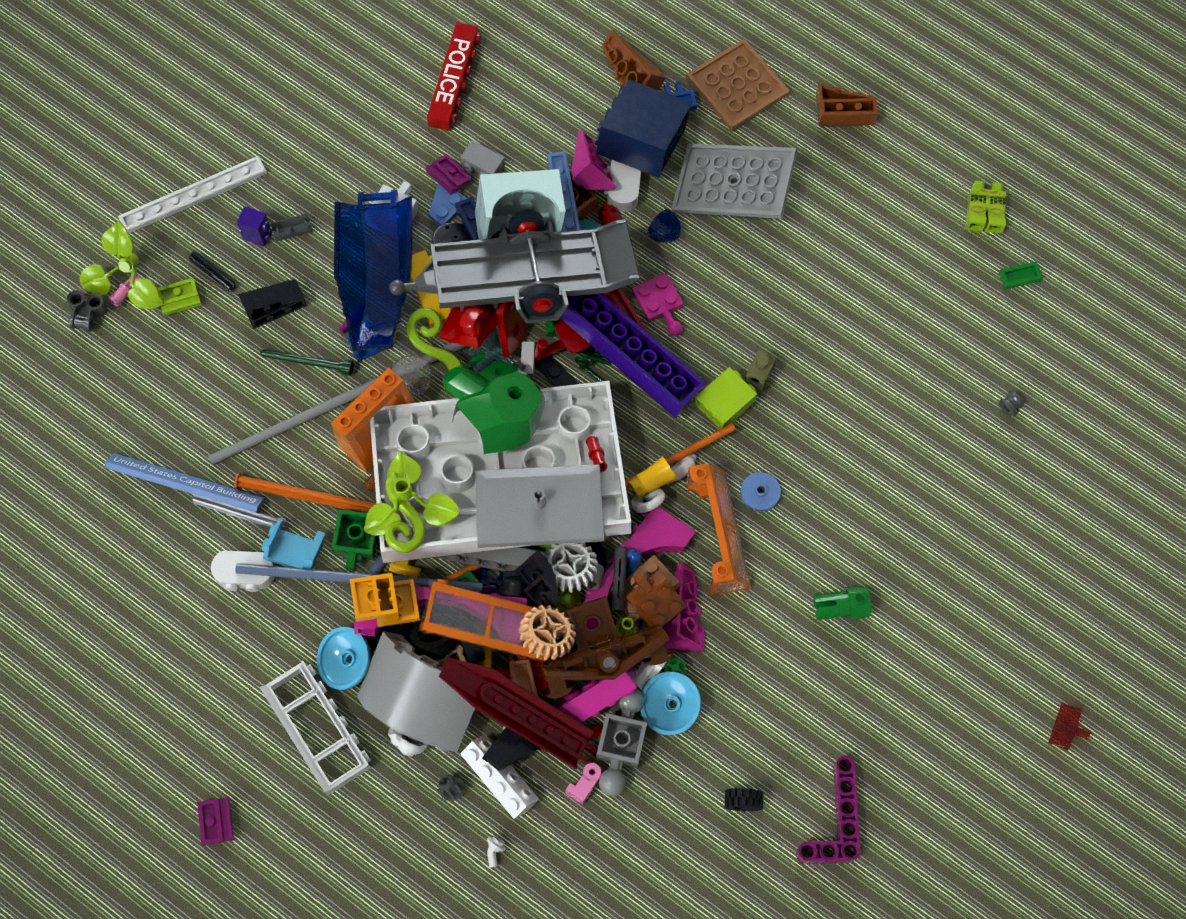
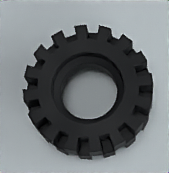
[724,788,763,812]

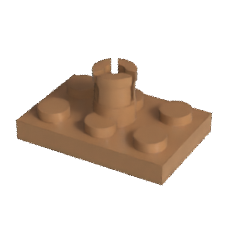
[608,555,681,625]

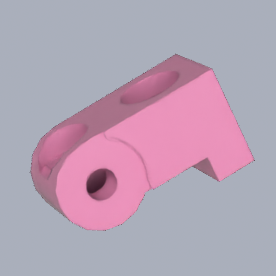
[565,763,601,805]

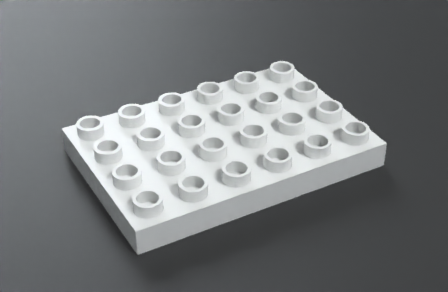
[370,381,631,563]

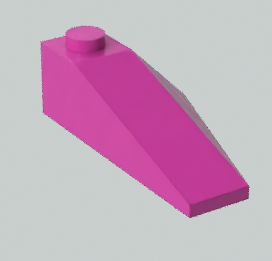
[571,129,616,190]
[662,563,705,652]

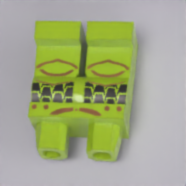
[965,180,1006,234]

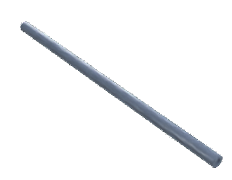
[235,563,483,593]

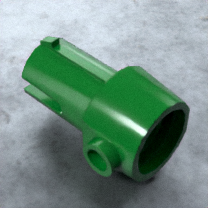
[813,587,872,621]

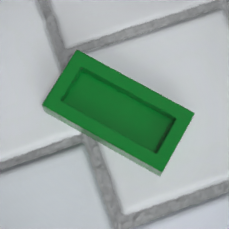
[999,261,1043,290]

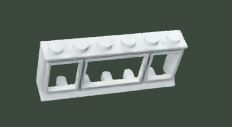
[259,661,371,796]

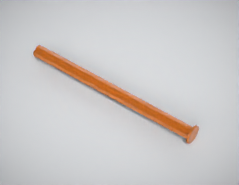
[234,473,376,513]

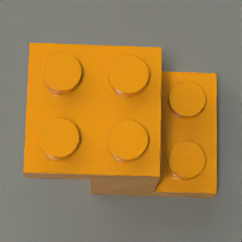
[350,573,420,627]

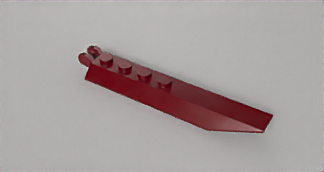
[439,657,598,769]

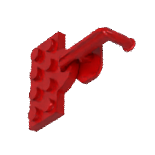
[534,288,648,360]

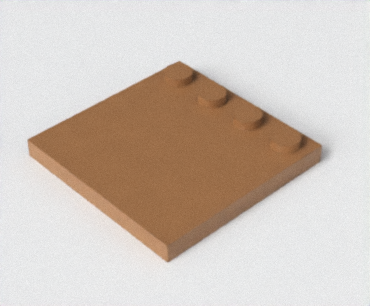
[686,38,790,131]

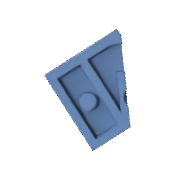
[429,183,467,226]

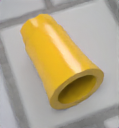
[629,456,677,498]

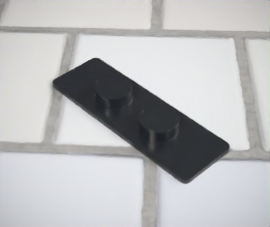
[535,355,579,387]

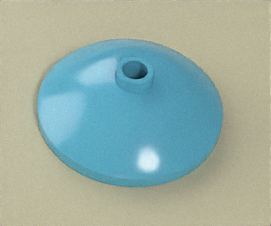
[317,627,370,690]
[640,672,701,735]

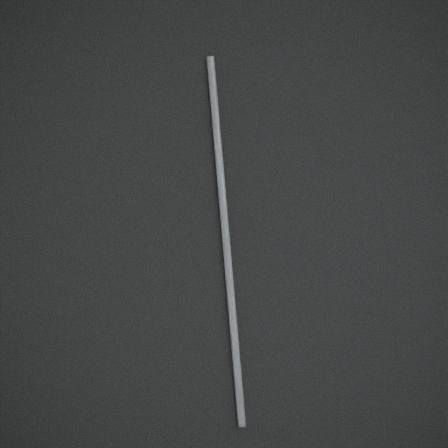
[208,259,639,465]

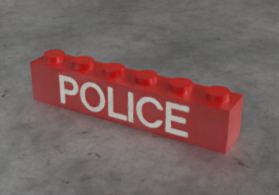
[427,22,481,131]

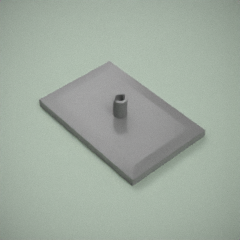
[671,144,798,219]
[476,464,604,548]

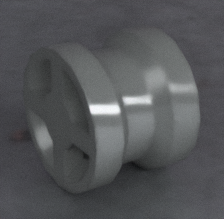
[999,391,1024,416]

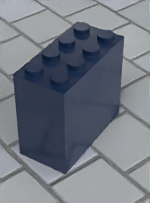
[595,79,691,177]

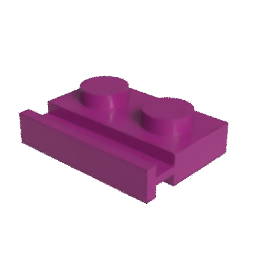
[425,154,472,195]
[197,797,234,846]

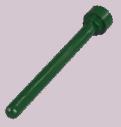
[260,349,354,376]

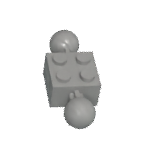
[596,688,647,796]

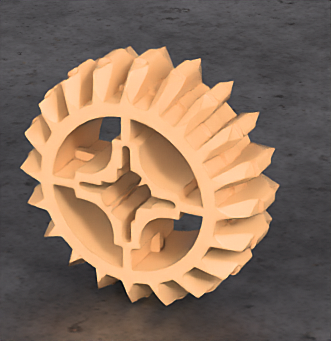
[519,605,576,660]

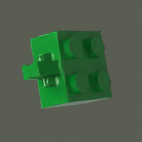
[332,509,379,572]

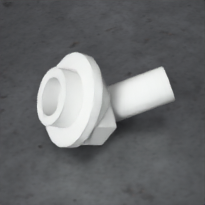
[487,836,506,867]

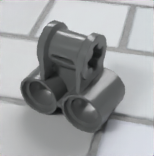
[67,290,108,332]

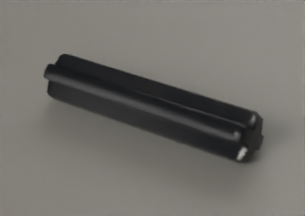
[189,251,236,292]

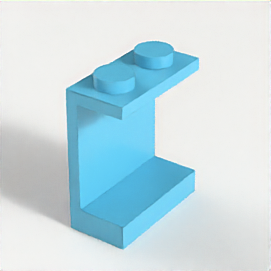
[262,517,326,569]

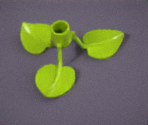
[80,221,164,309]
[364,451,460,536]

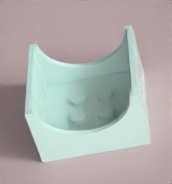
[475,169,566,240]

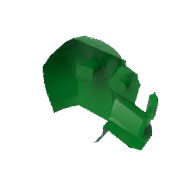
[442,353,545,454]

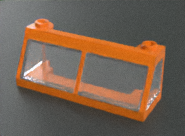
[686,463,751,596]
[419,579,546,662]

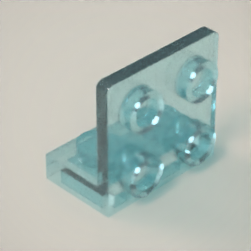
[468,328,515,373]

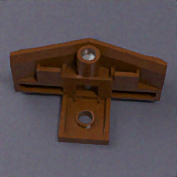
[538,596,673,699]

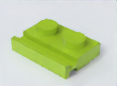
[158,278,202,316]

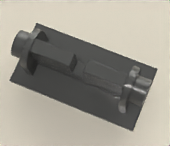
[270,213,313,242]

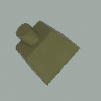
[745,350,776,396]

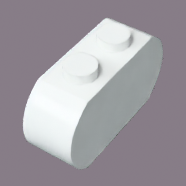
[604,160,641,212]
[211,551,275,592]

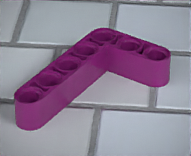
[796,755,860,864]

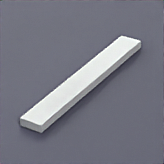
[118,156,267,233]

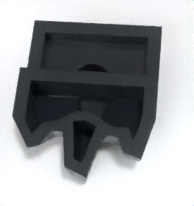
[515,550,559,607]

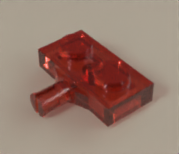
[1048,703,1091,750]

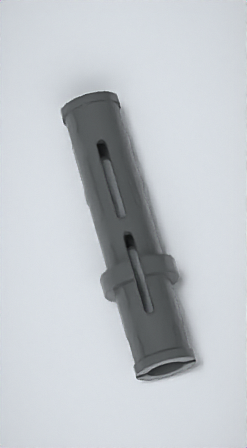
[611,548,627,611]

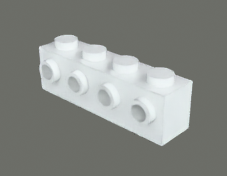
[461,735,539,819]

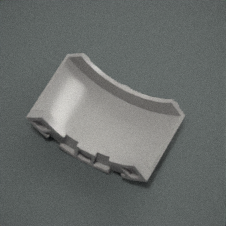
[357,631,475,752]

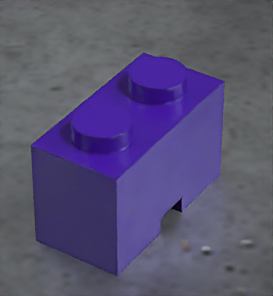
[237,206,272,247]

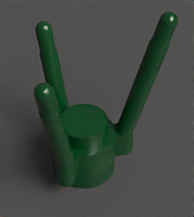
[575,349,612,389]

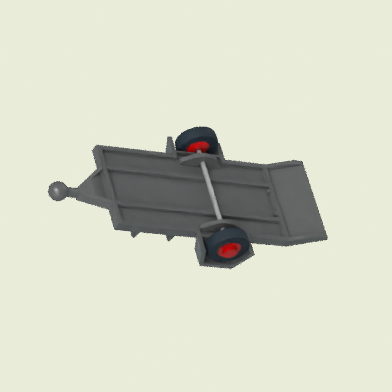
[389,210,641,323]

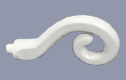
[631,453,696,513]

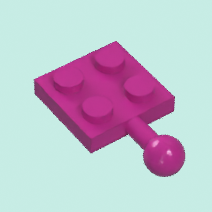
[632,273,684,336]

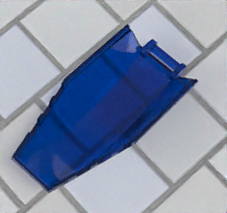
[334,189,412,351]

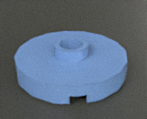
[740,472,781,512]

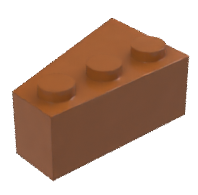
[816,82,878,127]

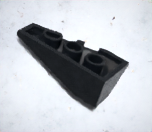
[482,693,553,771]

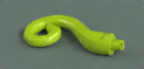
[406,308,464,370]
[385,472,425,553]

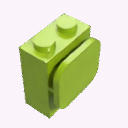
[694,367,757,429]

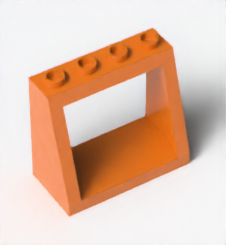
[331,368,415,473]

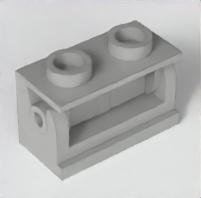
[460,140,505,178]

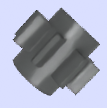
[437,774,465,801]

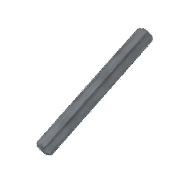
[192,495,289,531]

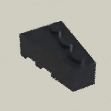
[238,279,307,329]

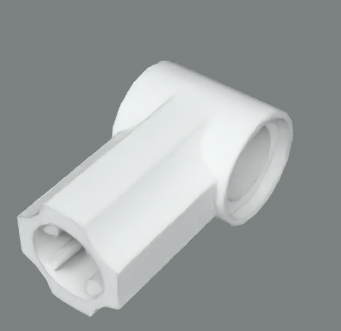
[636,655,668,692]

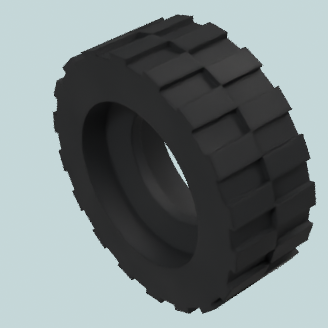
[409,616,458,660]

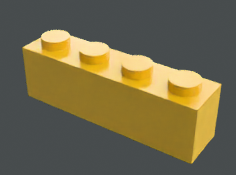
[404,250,452,329]

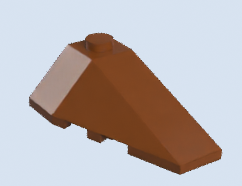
[602,30,666,90]

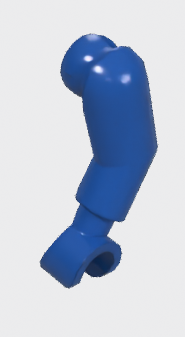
[618,548,641,585]

